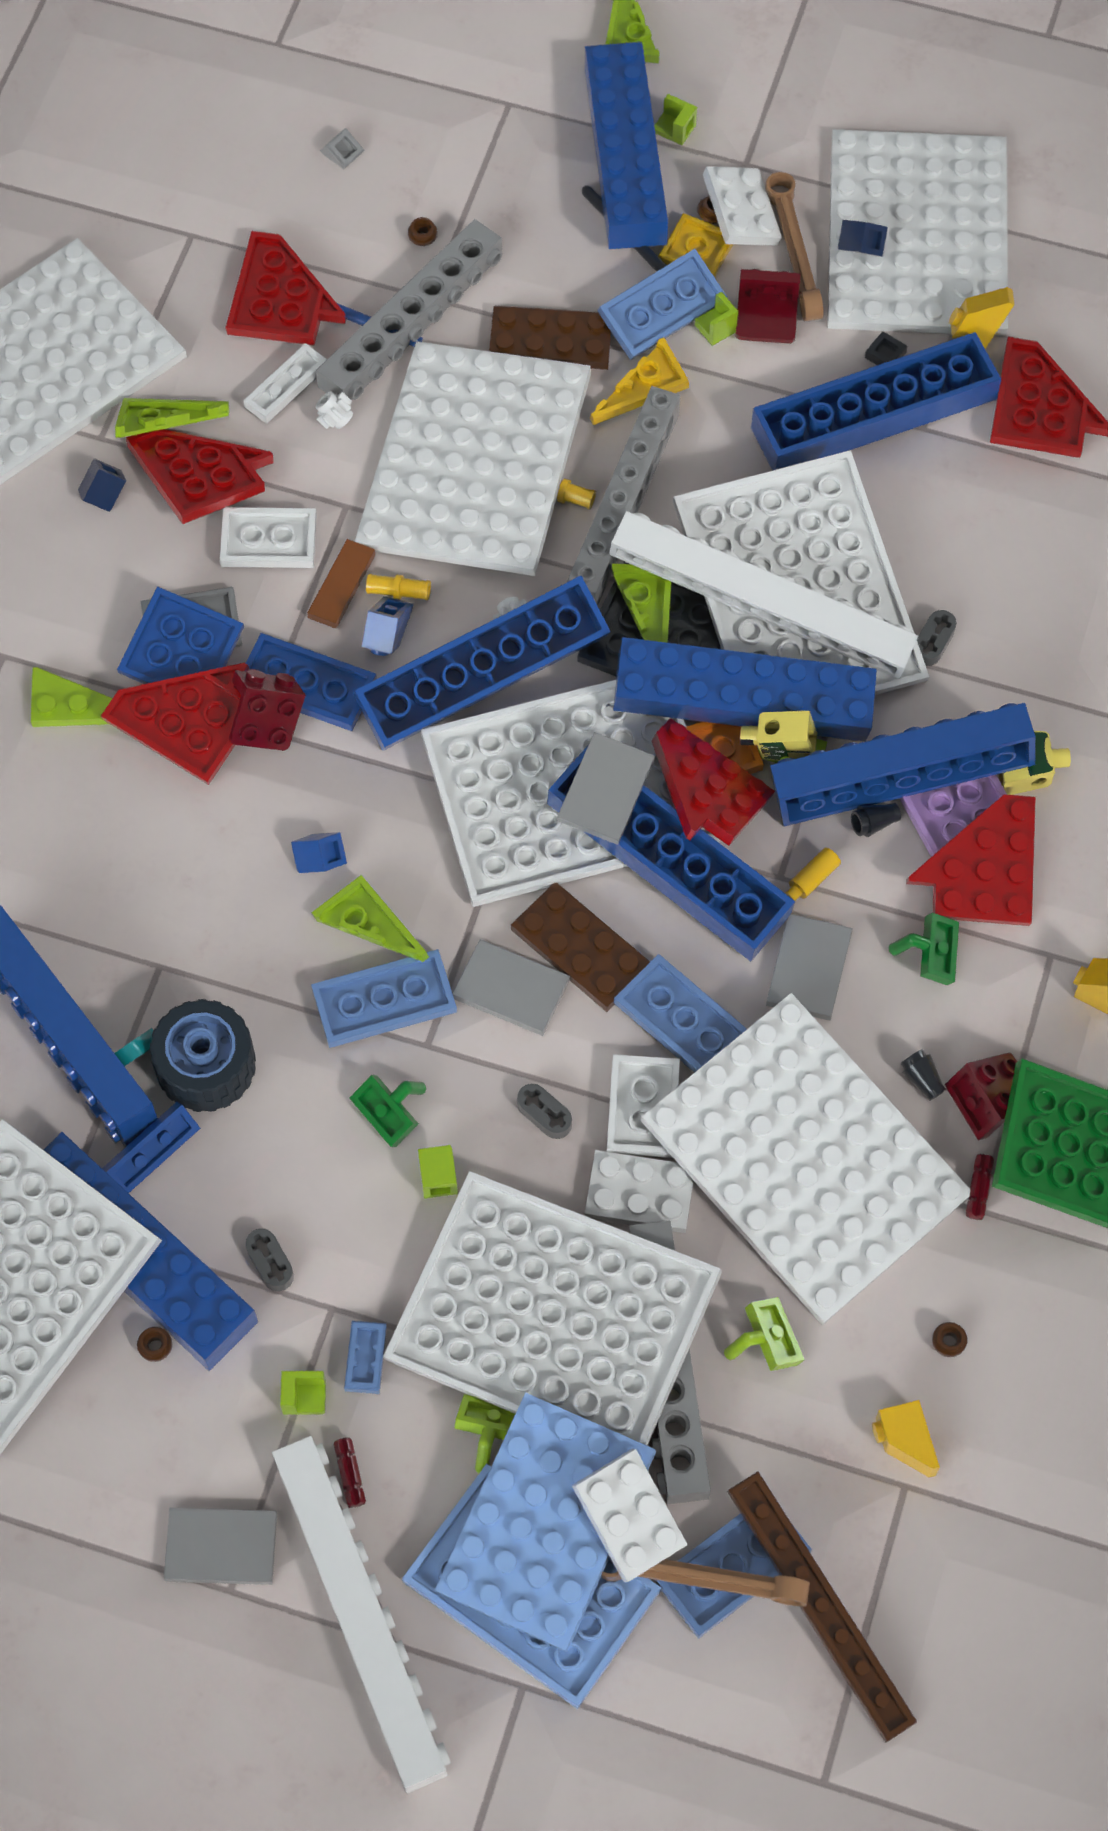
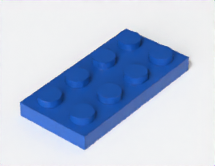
[246,633,377,731]

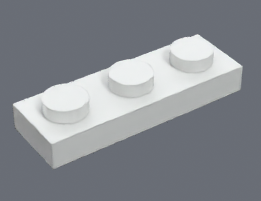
[243,343,327,424]

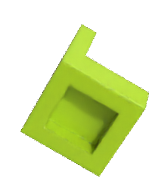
[654,94,697,146]
[695,292,738,346]
[418,1145,458,1199]
[280,1371,326,1415]

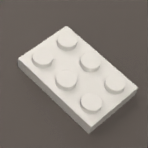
[702,166,782,245]
[220,507,317,568]
[607,1055,680,1158]
[585,1150,694,1233]
[572,1449,688,1582]

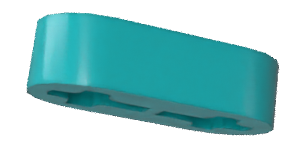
[115,1028,154,1067]

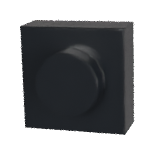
[865,331,907,365]

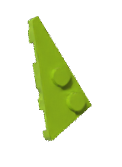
[605,0,660,64]
[115,398,230,438]
[612,563,671,643]
[31,667,112,727]
[311,875,429,962]

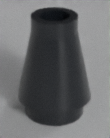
[851,803,901,837]
[901,1049,946,1101]

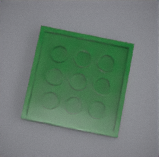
[992,1059,1108,1228]

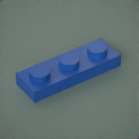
[102,1102,201,1193]

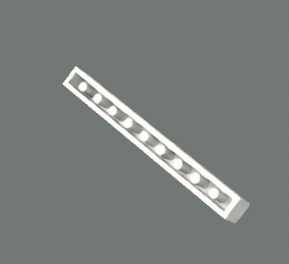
[609,511,918,679]
[272,1436,451,1794]

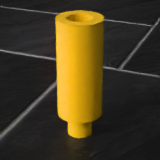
[785,847,841,901]

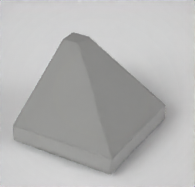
[320,128,365,169]

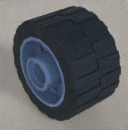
[150,999,256,1112]

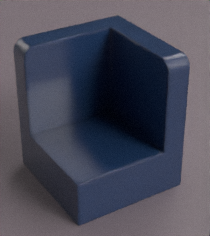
[838,220,888,257]
[78,458,126,512]

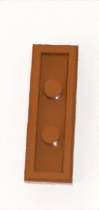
[307,539,376,629]

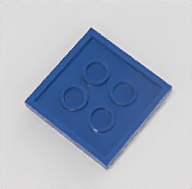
[117,586,244,684]

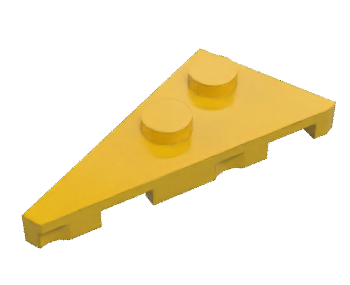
[590,337,689,425]

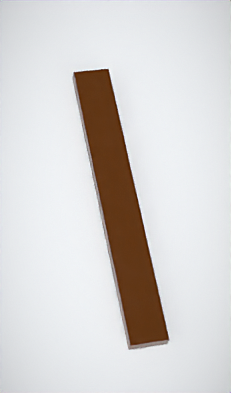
[727,1471,917,1743]

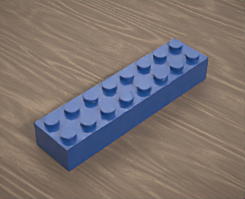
[585,42,668,250]
[751,332,1001,471]
[353,575,611,751]
[613,637,877,742]
[770,703,1035,827]
[547,744,795,962]
[0,906,158,1147]
[43,1132,258,1371]

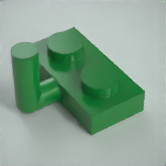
[888,912,959,986]
[349,1075,426,1147]

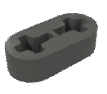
[917,610,957,666]
[517,1084,572,1139]
[246,1228,294,1291]

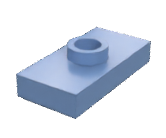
[344,1321,387,1394]

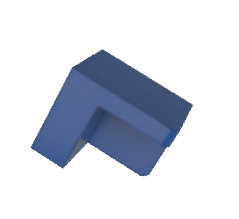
[291,832,347,873]

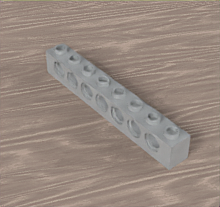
[316,219,503,401]
[567,386,680,606]
[629,1220,711,1504]

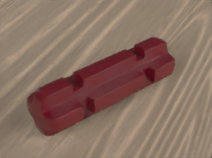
[966,1154,994,1220]
[333,1438,366,1508]

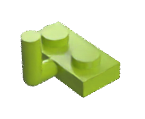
[724,1297,805,1371]
[455,1394,515,1473]

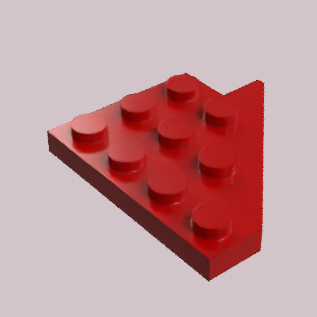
[226,231,346,345]
[990,337,1108,458]
[126,429,274,524]
[101,663,249,785]
[651,718,775,846]
[906,794,1036,926]

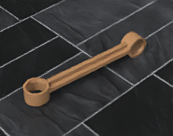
[766,172,823,322]
[601,1559,810,1607]

